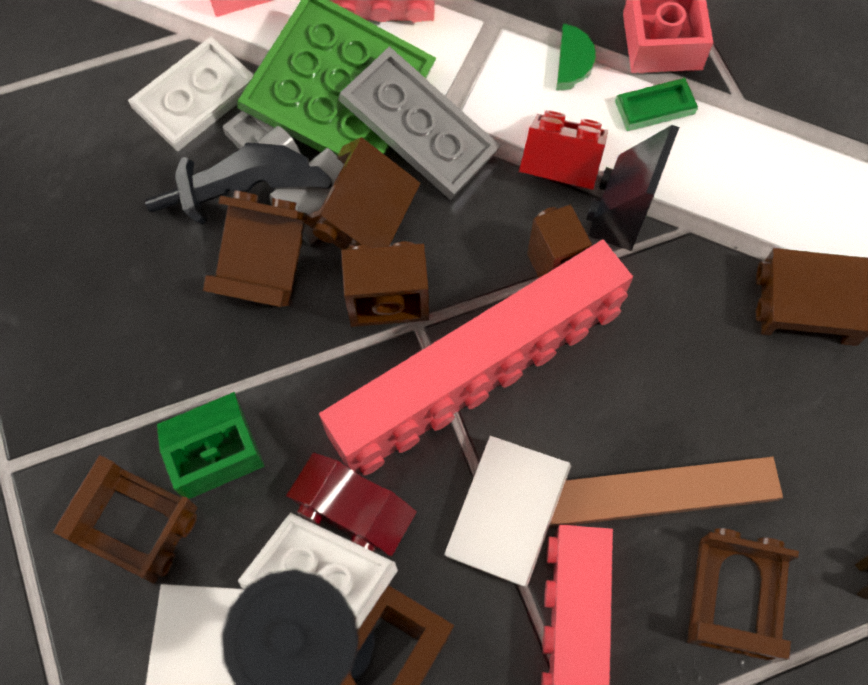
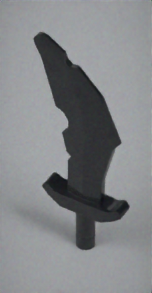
[145,142,332,225]

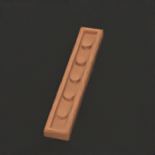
[549,457,783,528]

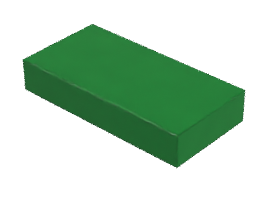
[615,78,698,132]

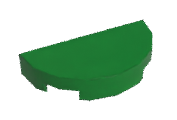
[556,24,596,90]

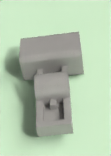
[222,111,344,245]

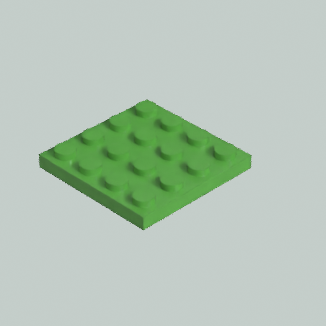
[237,0,437,156]

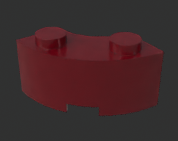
[286,452,417,557]

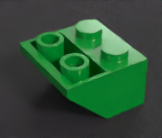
[157,392,265,499]

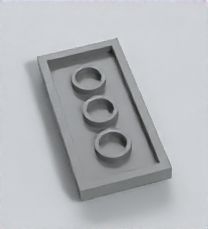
[338,46,501,200]

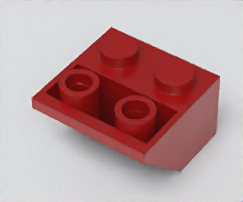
[519,110,609,190]

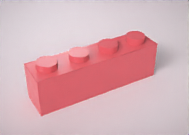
[541,525,613,685]

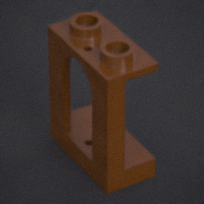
[53,455,198,584]
[687,528,799,663]
[341,585,454,685]

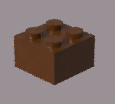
[341,241,429,327]

